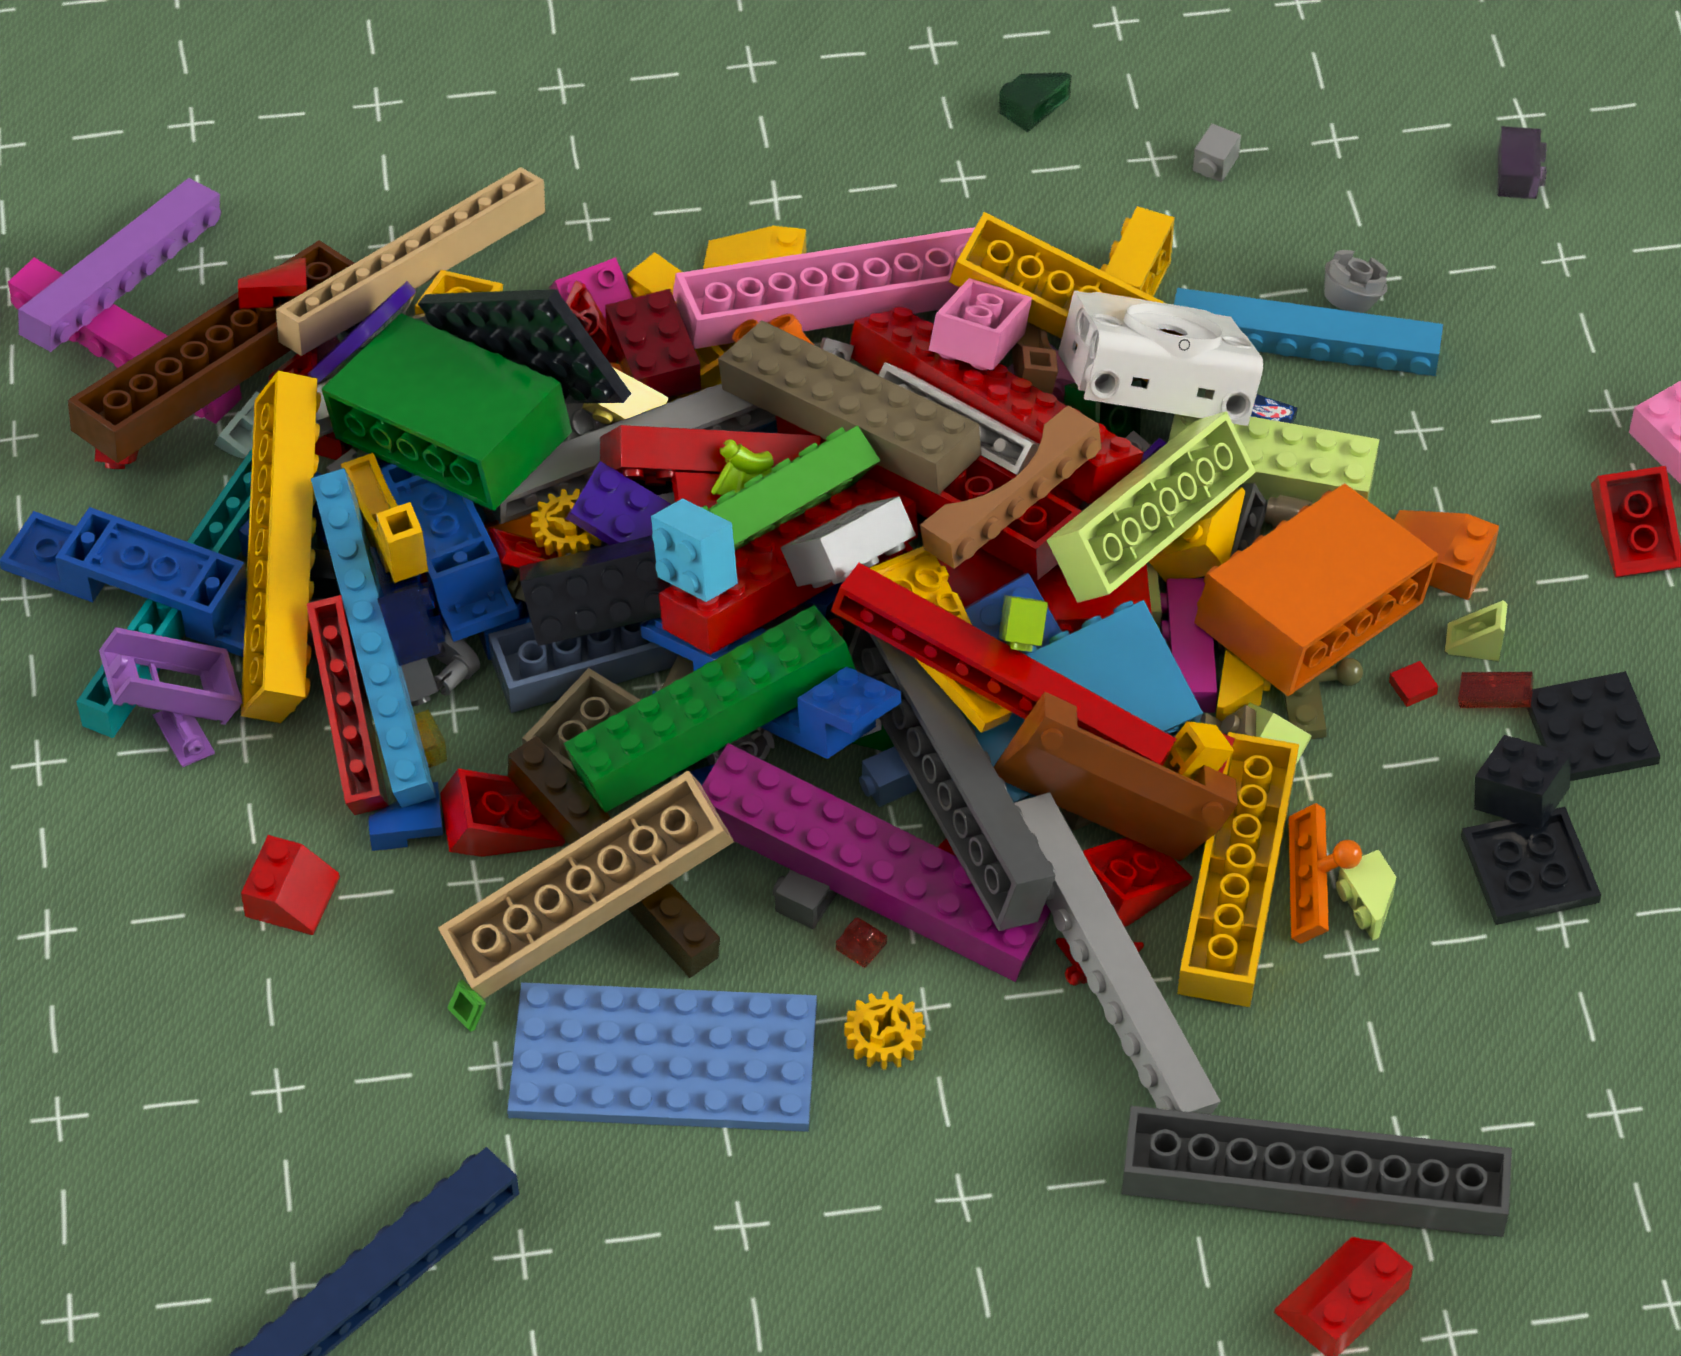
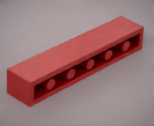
[306,595,389,815]

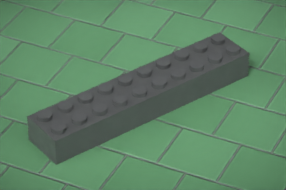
[849,626,1056,931]
[1122,1106,1512,1237]

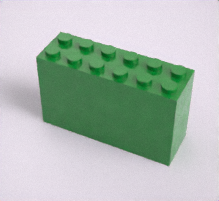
[321,313,572,511]

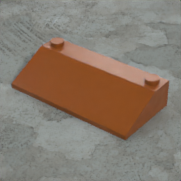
[994,691,1238,861]

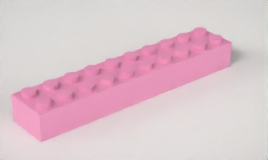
[673,227,975,349]

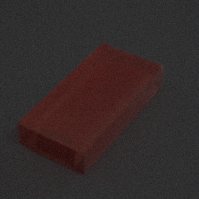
[1458,672,1534,708]

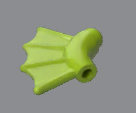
[711,439,774,496]

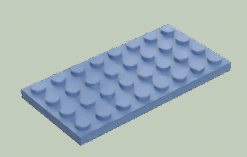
[508,982,817,1132]

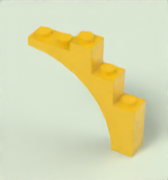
[340,453,428,583]

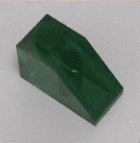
[999,72,1071,132]

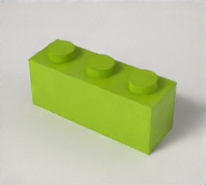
[998,595,1048,652]

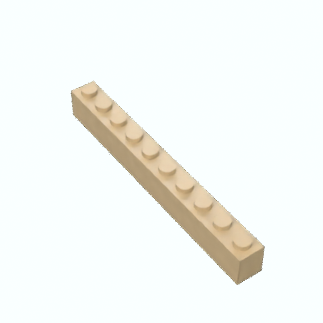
[276,167,545,356]

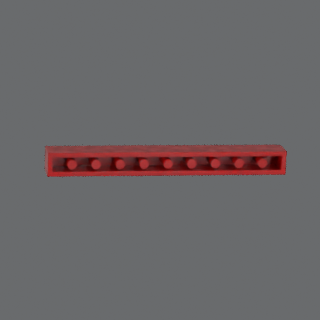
[831,563,1176,766]

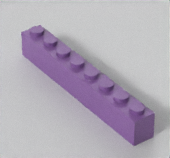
[18,178,221,352]

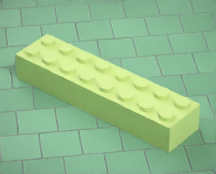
[1047,411,1256,603]

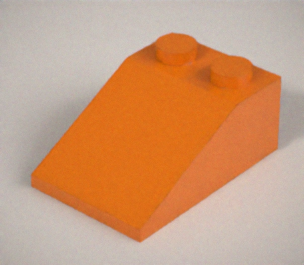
[1394,510,1499,600]

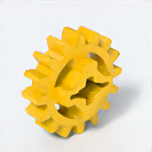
[530,489,601,557]
[844,991,925,1070]

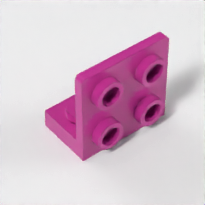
[549,257,632,319]

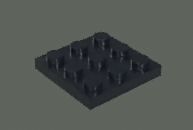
[1523,671,1660,781]
[1461,807,1601,925]

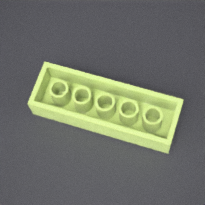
[1168,414,1380,504]

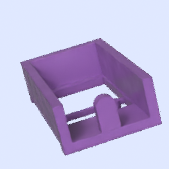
[99,627,242,725]

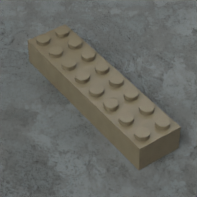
[718,320,982,495]

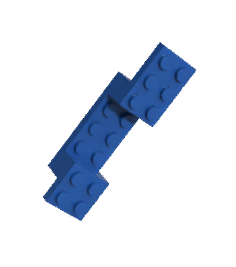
[367,454,520,642]
[0,507,247,657]
[641,617,901,759]

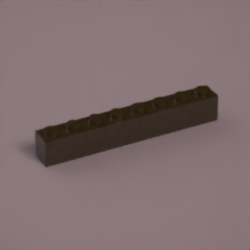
[508,735,720,978]

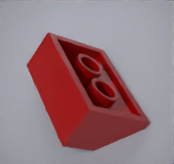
[1274,1237,1414,1356]

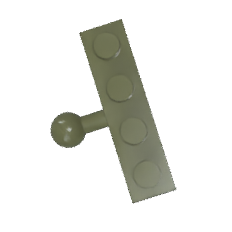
[1284,658,1363,739]

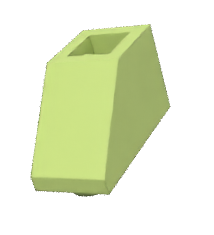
[1336,850,1396,941]

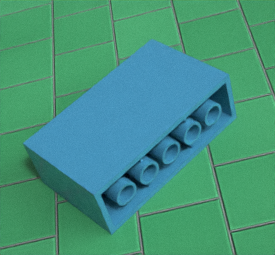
[961,600,1203,803]

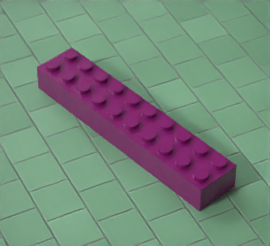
[702,743,1051,982]

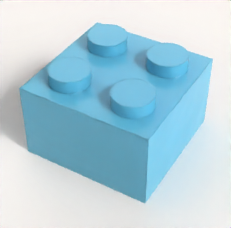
[651,499,738,602]

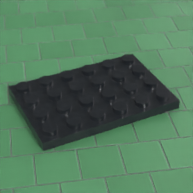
[418,289,632,404]

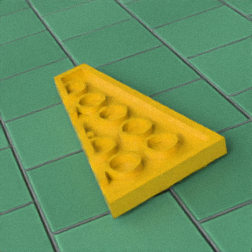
[870,546,1012,733]

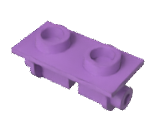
[153,711,215,768]

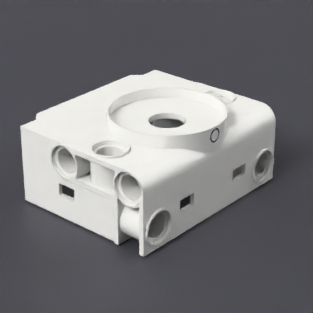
[1058,290,1263,426]

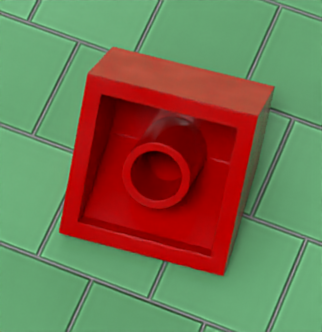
[241,835,340,935]

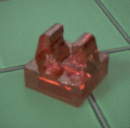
[836,917,887,968]

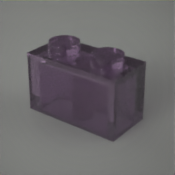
[1497,126,1546,199]

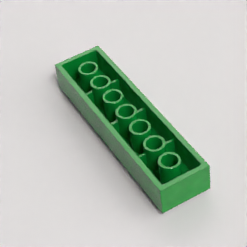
[563,605,856,813]

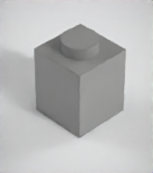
[1193,124,1241,182]

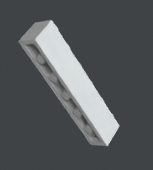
[878,362,1040,475]

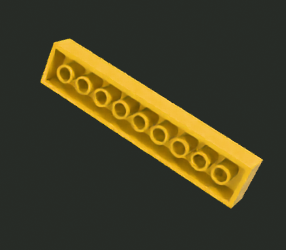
[241,371,321,723]

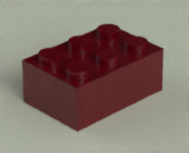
[605,289,701,398]

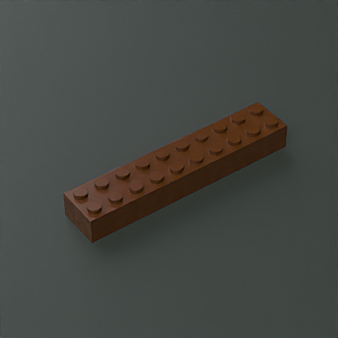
[68,240,354,463]

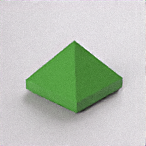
[447,980,486,1032]

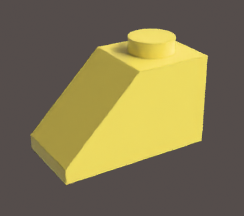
[582,367,669,424]

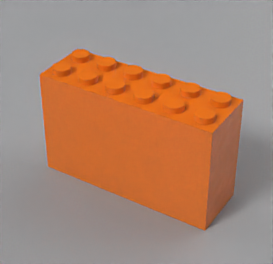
[1194,483,1439,696]

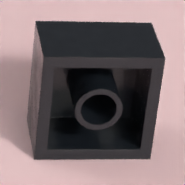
[1474,735,1571,829]

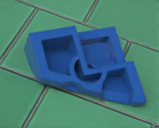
[369,781,443,851]

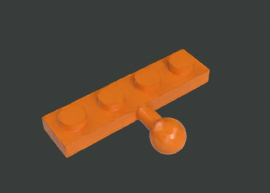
[1288,803,1362,944]

